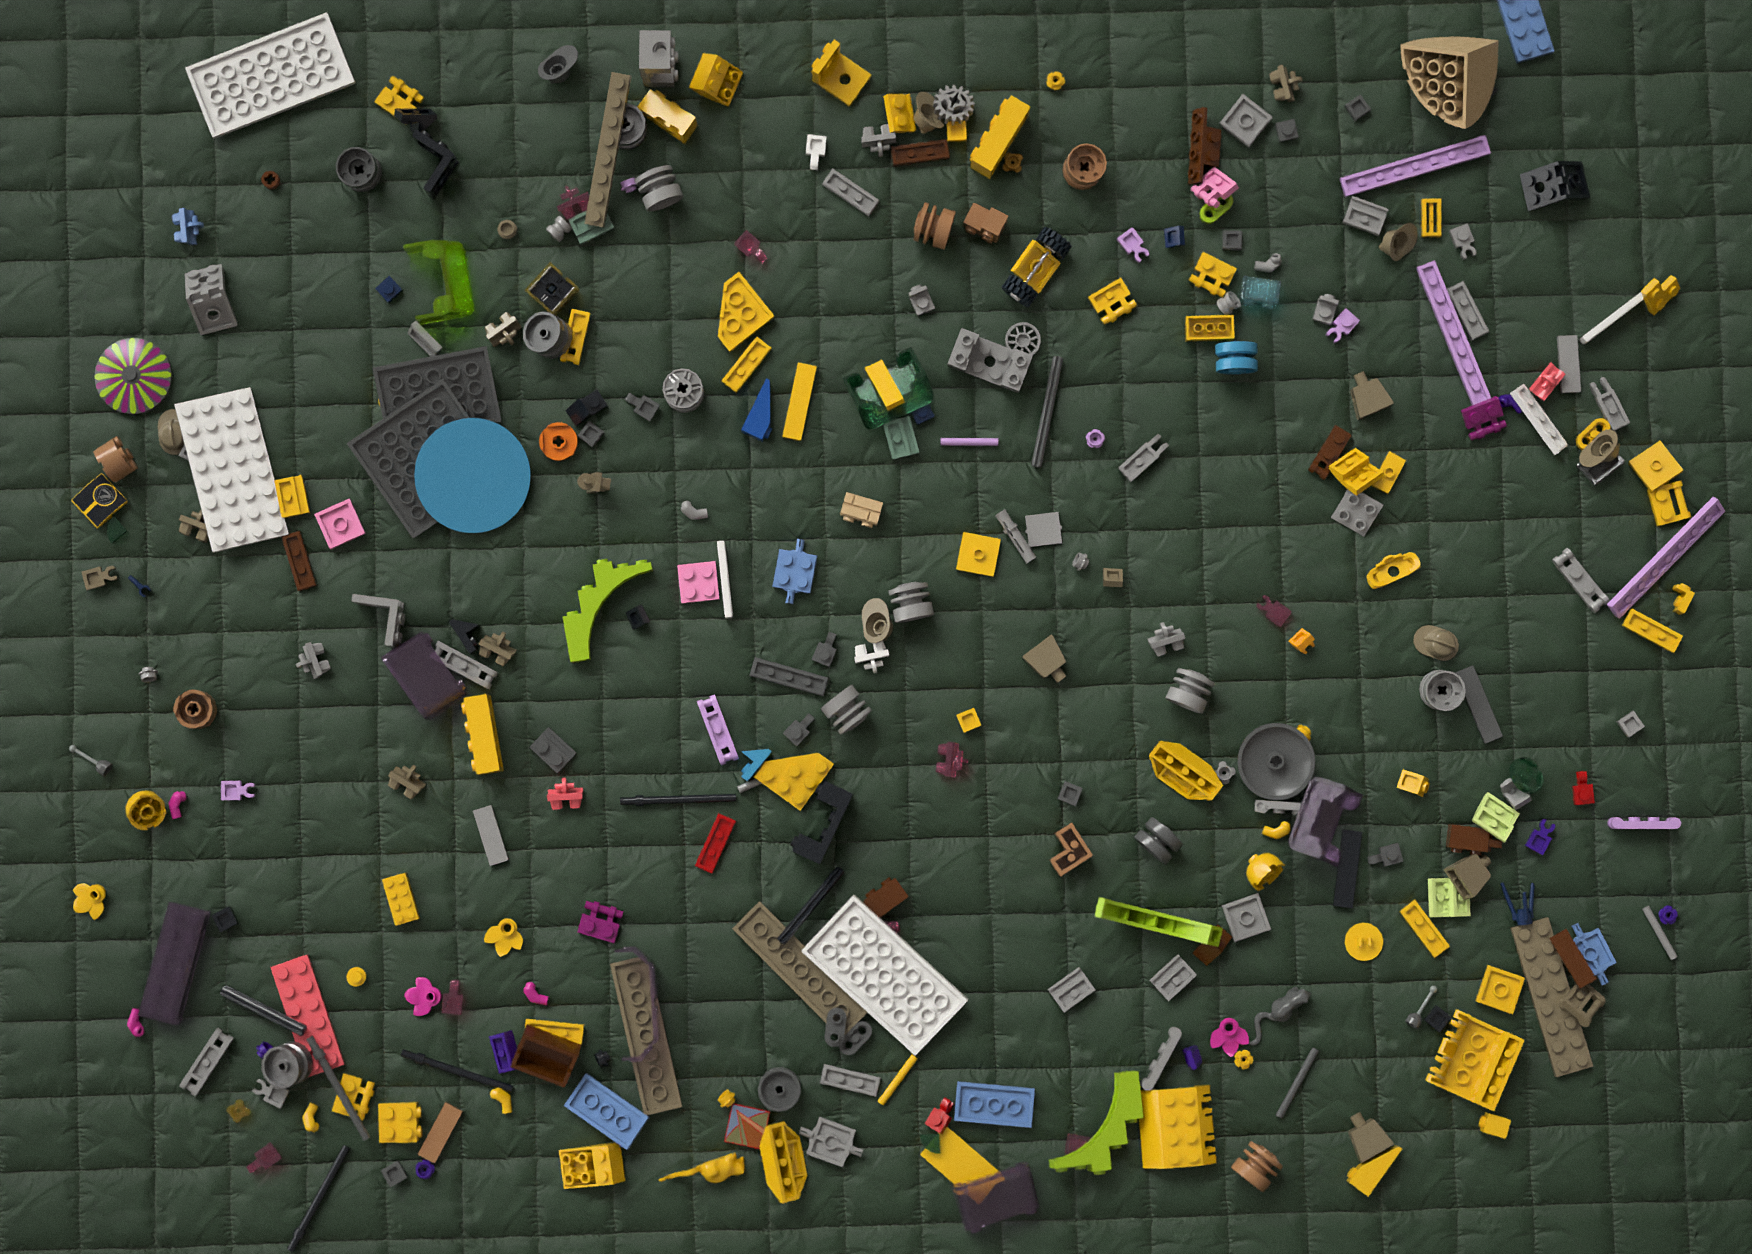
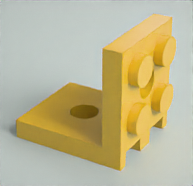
[811,39,871,107]

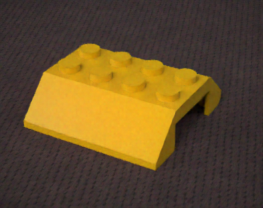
[1425,1009,1525,1111]
[1139,1085,1217,1169]

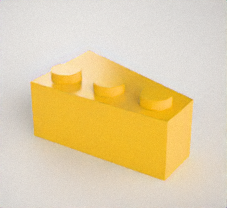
[637,89,698,144]

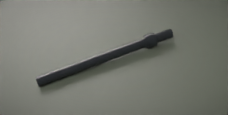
[620,794,736,807]
[400,1049,513,1093]
[287,1145,350,1252]

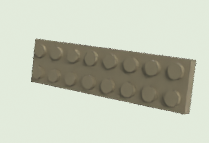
[732,901,867,1036]
[1510,917,1593,1077]
[610,955,682,1115]

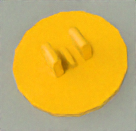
[1345,922,1383,961]

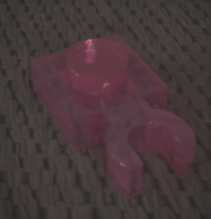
[1256,595,1292,627]

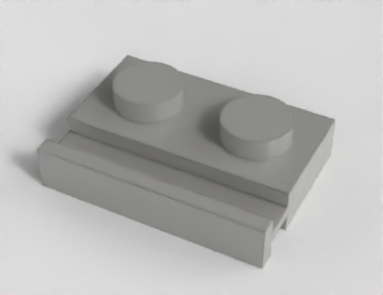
[1343,196,1388,236]
[1149,954,1197,1001]
[1048,967,1095,1012]

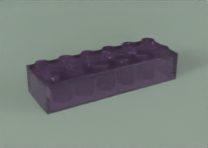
[138,901,211,1025]

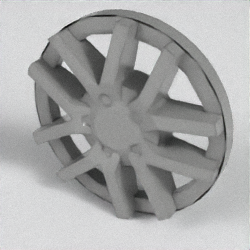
[1005,322,1041,355]

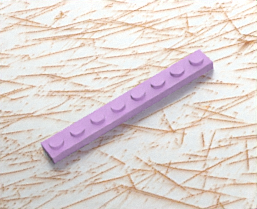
[1339,135,1491,197]
[1416,260,1491,405]
[1607,497,1725,619]

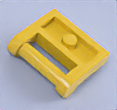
[1647,481,1691,526]

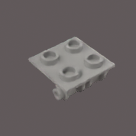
[1331,489,1383,536]

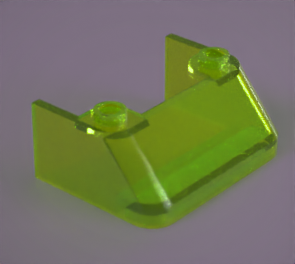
[403,240,475,325]

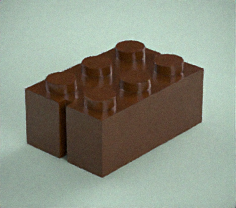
[510,1024,581,1088]

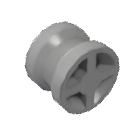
[1217,291,1241,315]

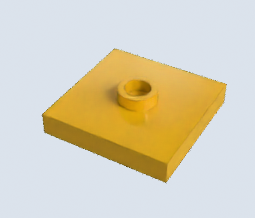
[1628,441,1683,493]
[956,532,1001,577]
[1475,965,1525,1014]

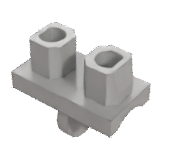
[861,124,896,157]
[1148,622,1185,656]
[296,642,331,679]

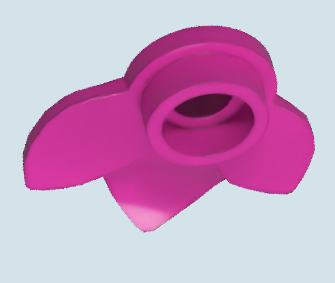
[404,977,442,1016]
[1210,1018,1249,1057]

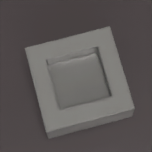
[1617,711,1645,738]

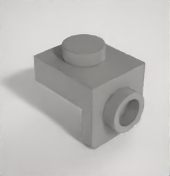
[1500,775,1532,810]

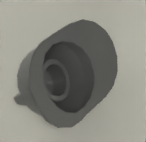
[538,45,578,84]

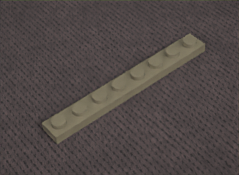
[584,72,632,227]

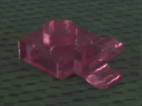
[734,230,767,263]
[442,980,464,1015]
[246,1142,282,1173]

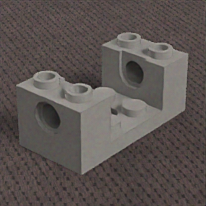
[639,30,678,87]
[947,328,1033,393]

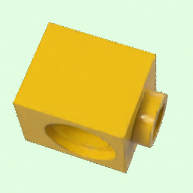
[1479,1112,1511,1139]

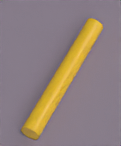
[878,1054,918,1106]

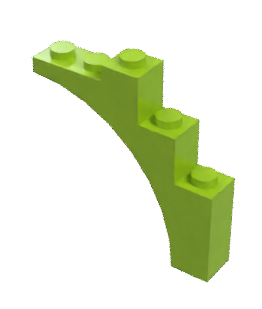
[563,559,653,663]
[1095,897,1223,947]
[1049,1070,1144,1175]

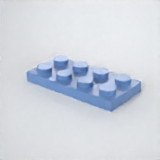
[1497,0,1554,63]
[564,1073,650,1150]
[954,1081,1035,1128]

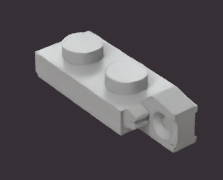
[1254,800,1310,815]

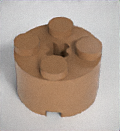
[93,436,138,482]
[174,690,217,729]

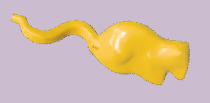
[659,1153,745,1183]

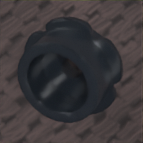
[594,1049,611,1068]

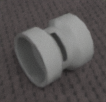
[546,216,572,242]

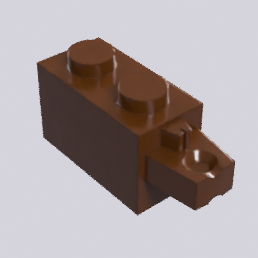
[1446,824,1502,856]
[863,877,909,918]

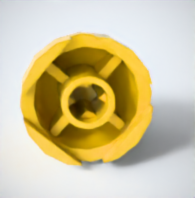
[126,790,166,830]
[1246,853,1285,891]

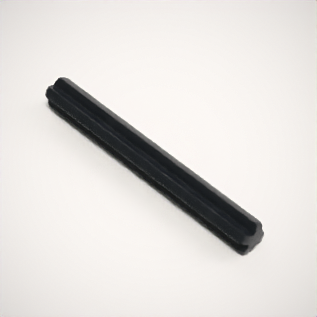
[777,867,844,945]
[220,985,307,1036]

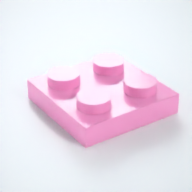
[314,498,366,549]
[677,561,720,604]

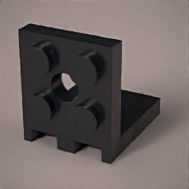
[412,130,459,200]
[1520,161,1590,211]

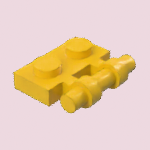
[374,76,424,116]
[1189,252,1237,297]
[1088,278,1137,325]
[332,1073,375,1120]

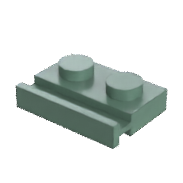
[568,210,615,245]
[883,416,919,460]

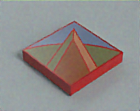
[724,1103,770,1149]

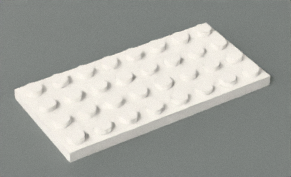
[185,12,356,139]
[174,387,288,553]
[801,895,968,1055]

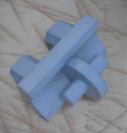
[172,208,204,245]

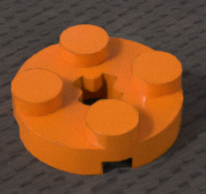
[539,422,578,461]

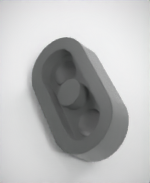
[825,1008,846,1047]
[839,1021,872,1055]

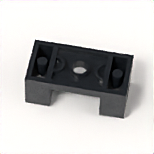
[790,781,853,864]

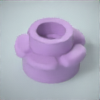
[620,177,637,193]
[1086,429,1105,448]

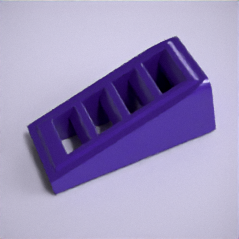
[1182,1045,1202,1070]

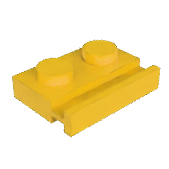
[883,94,916,133]
[274,475,310,518]

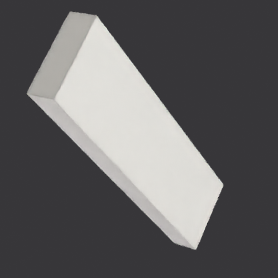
[1578,292,1644,345]
[1510,384,1568,455]
[717,541,733,619]

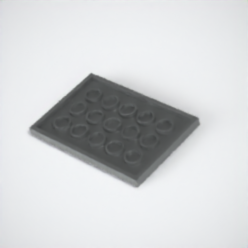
[372,346,502,423]

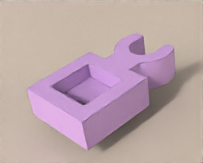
[1117,227,1149,263]
[1326,308,1360,343]
[221,781,255,800]

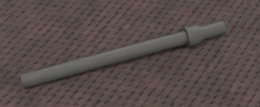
[306,1036,370,1141]

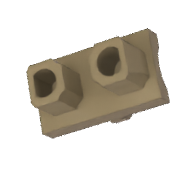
[1269,65,1303,102]
[485,312,522,347]
[577,472,611,494]
[179,510,209,543]
[479,632,517,666]
[388,765,426,799]

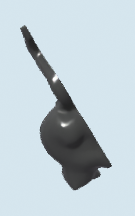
[1241,987,1312,1046]

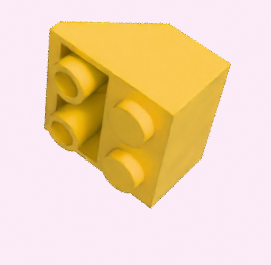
[689,53,743,106]

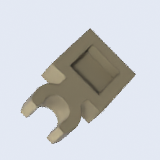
[82,566,119,591]

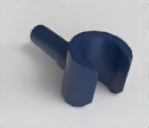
[128,575,151,597]

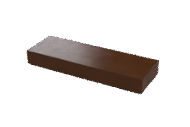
[891,139,950,167]
[281,531,317,592]
[1549,929,1597,989]

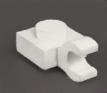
[806,135,826,170]

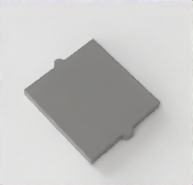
[1025,512,1062,547]

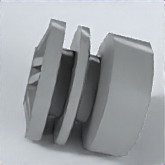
[634,165,683,212]
[663,368,704,413]
[888,582,934,623]
[1165,668,1215,714]
[1419,670,1466,711]
[821,685,872,735]

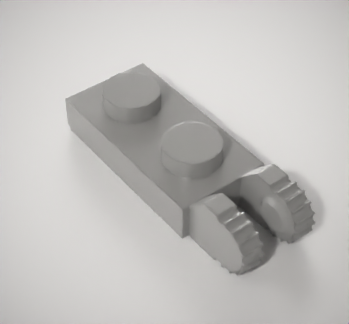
[1589,377,1630,431]
[1118,434,1169,482]

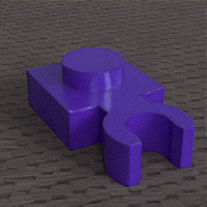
[1525,819,1555,855]

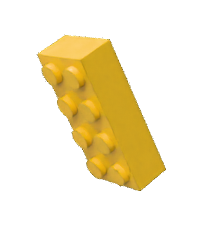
[1185,315,1235,342]
[382,872,420,926]

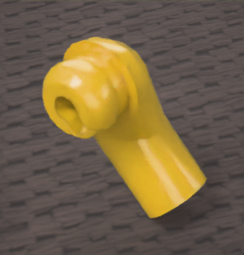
[1262,821,1291,839]
[490,1088,512,1113]
[302,1102,319,1133]

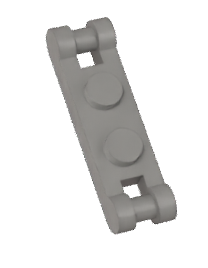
[1552,548,1610,613]
[429,641,498,690]
[1140,1027,1181,1091]
[179,1028,234,1097]

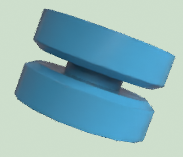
[1215,341,1258,374]

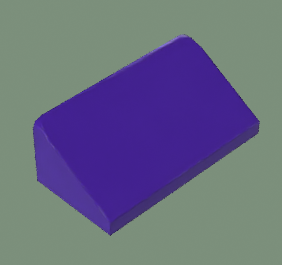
[489,1030,517,1074]

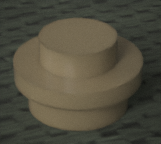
[498,220,517,239]

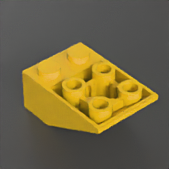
[559,1142,625,1189]

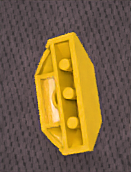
[1149,741,1223,801]
[760,1122,807,1203]

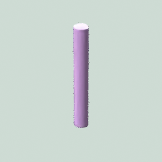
[941,438,998,446]

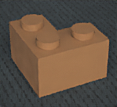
[963,203,1008,243]
[1049,823,1093,876]

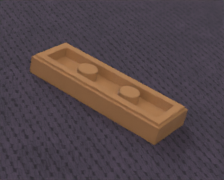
[418,1102,463,1163]

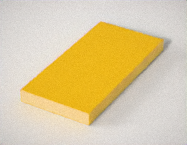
[920,1127,1004,1205]

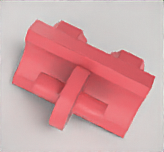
[1528,362,1565,401]
[547,778,583,810]

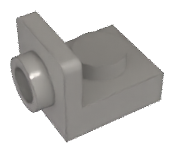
[908,284,935,316]
[1312,294,1339,325]

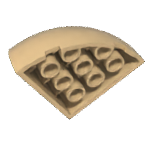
[1401,37,1499,129]

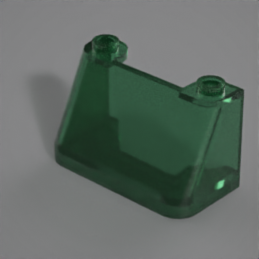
[842,347,934,429]

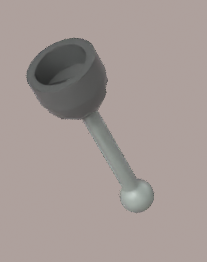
[69,745,113,777]
[1405,986,1437,1029]

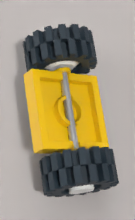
[1001,227,1072,307]

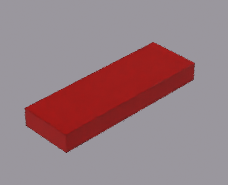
[695,813,736,874]

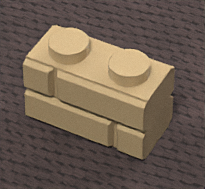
[840,492,883,528]

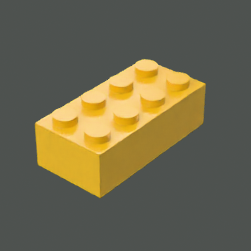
[969,95,1030,179]
[461,694,504,775]

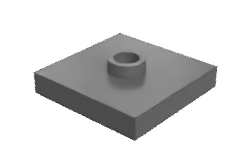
[1219,94,1273,148]
[1221,893,1271,942]

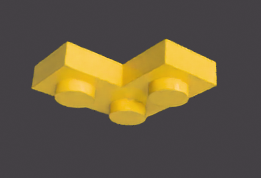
[1641,275,1680,315]

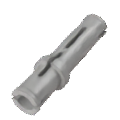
[995,509,1036,564]

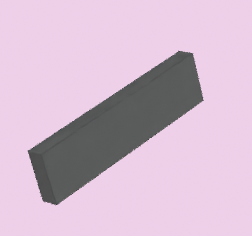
[750,657,829,696]
[1455,665,1503,744]

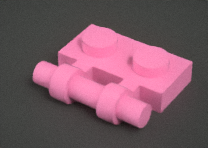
[1191,167,1239,208]

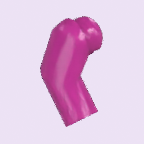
[168,791,187,819]
[523,982,549,1005]
[127,1008,145,1037]

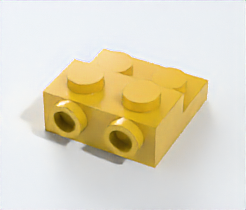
[378,1102,422,1143]

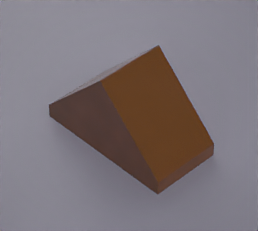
[1192,924,1232,966]

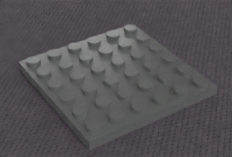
[347,379,470,538]

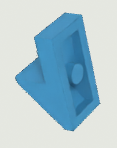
[741,749,772,782]

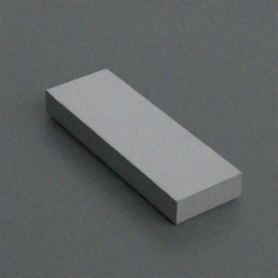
[822,168,880,217]
[1447,281,1489,341]
[1557,335,1581,394]
[473,805,509,866]
[820,1064,881,1097]

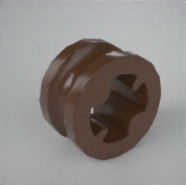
[261,171,280,189]

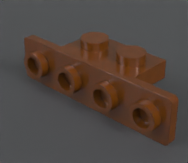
[1188,107,1221,185]

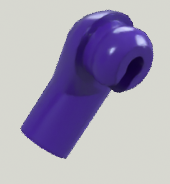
[1499,395,1522,414]

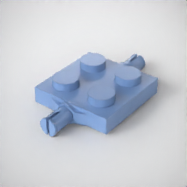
[772,539,818,604]
[1571,923,1617,985]

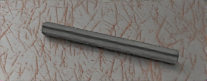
[1031,356,1063,468]

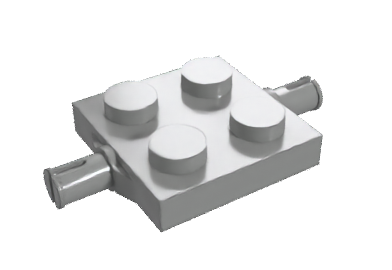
[799,1116,863,1167]

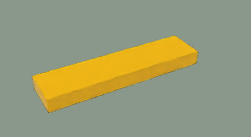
[782,362,817,441]

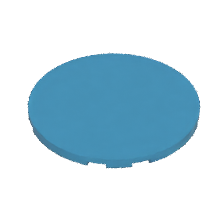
[414,418,530,533]

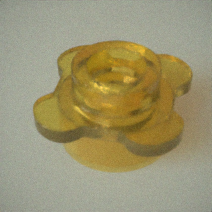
[227,1099,250,1123]

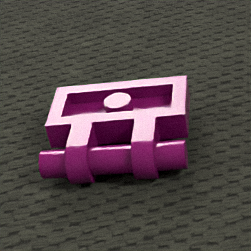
[1461,396,1507,441]
[577,901,624,943]

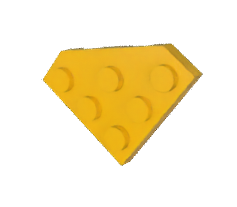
[718,272,774,352]
[753,753,834,811]

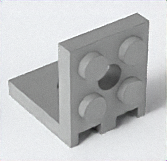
[185,264,238,335]
[352,594,405,648]

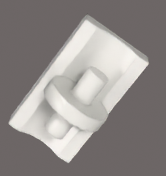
[854,641,889,673]

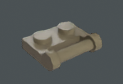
[1561,983,1606,1027]

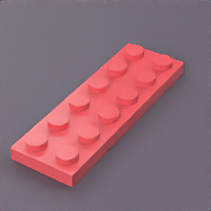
[270,954,345,1077]

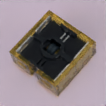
[525,262,580,316]

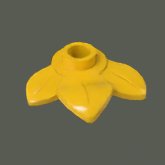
[73,883,106,920]
[484,918,523,957]

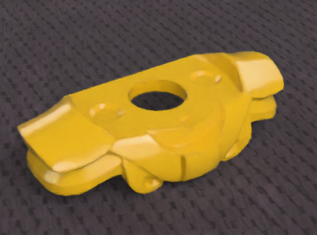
[1367,552,1421,589]

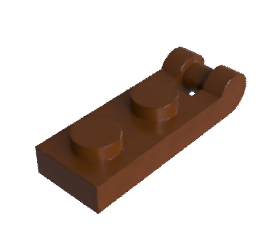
[1308,425,1351,480]

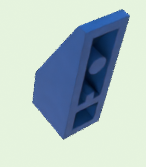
[741,379,772,442]

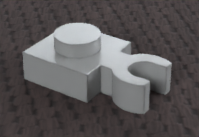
[1449,223,1476,260]
[252,1079,290,1108]

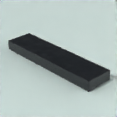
[1333,829,1362,908]

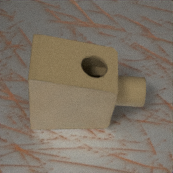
[1350,371,1394,420]
[1021,634,1066,683]
[1443,854,1491,900]
[1348,1112,1394,1162]

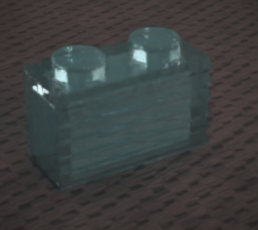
[1239,276,1281,309]

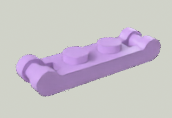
[697,694,739,766]
[1607,817,1681,829]

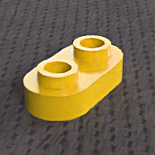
[1576,418,1610,450]

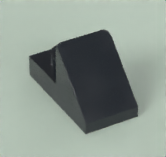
[394,108,437,133]
[565,390,608,426]
[449,619,480,655]

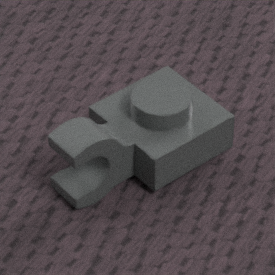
[625,393,660,422]
[812,632,837,667]
[783,713,815,746]
[1367,843,1403,866]

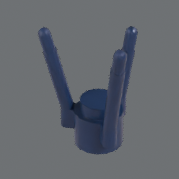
[1500,882,1534,925]

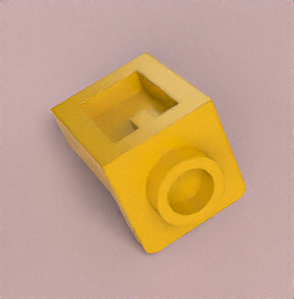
[1672,583,1695,615]
[1397,770,1429,797]

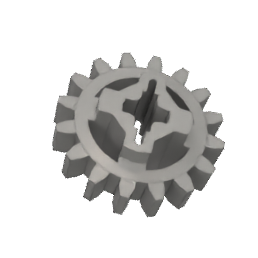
[933,85,975,125]

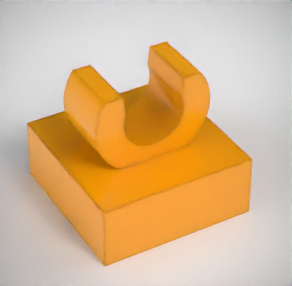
[1288,628,1315,654]

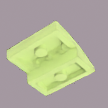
[1472,792,1520,842]
[1428,878,1471,917]

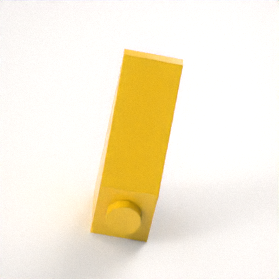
[1346,1145,1402,1196]

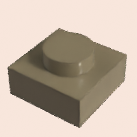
[1103,568,1123,587]

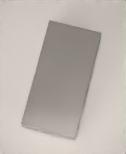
[408,321,443,356]

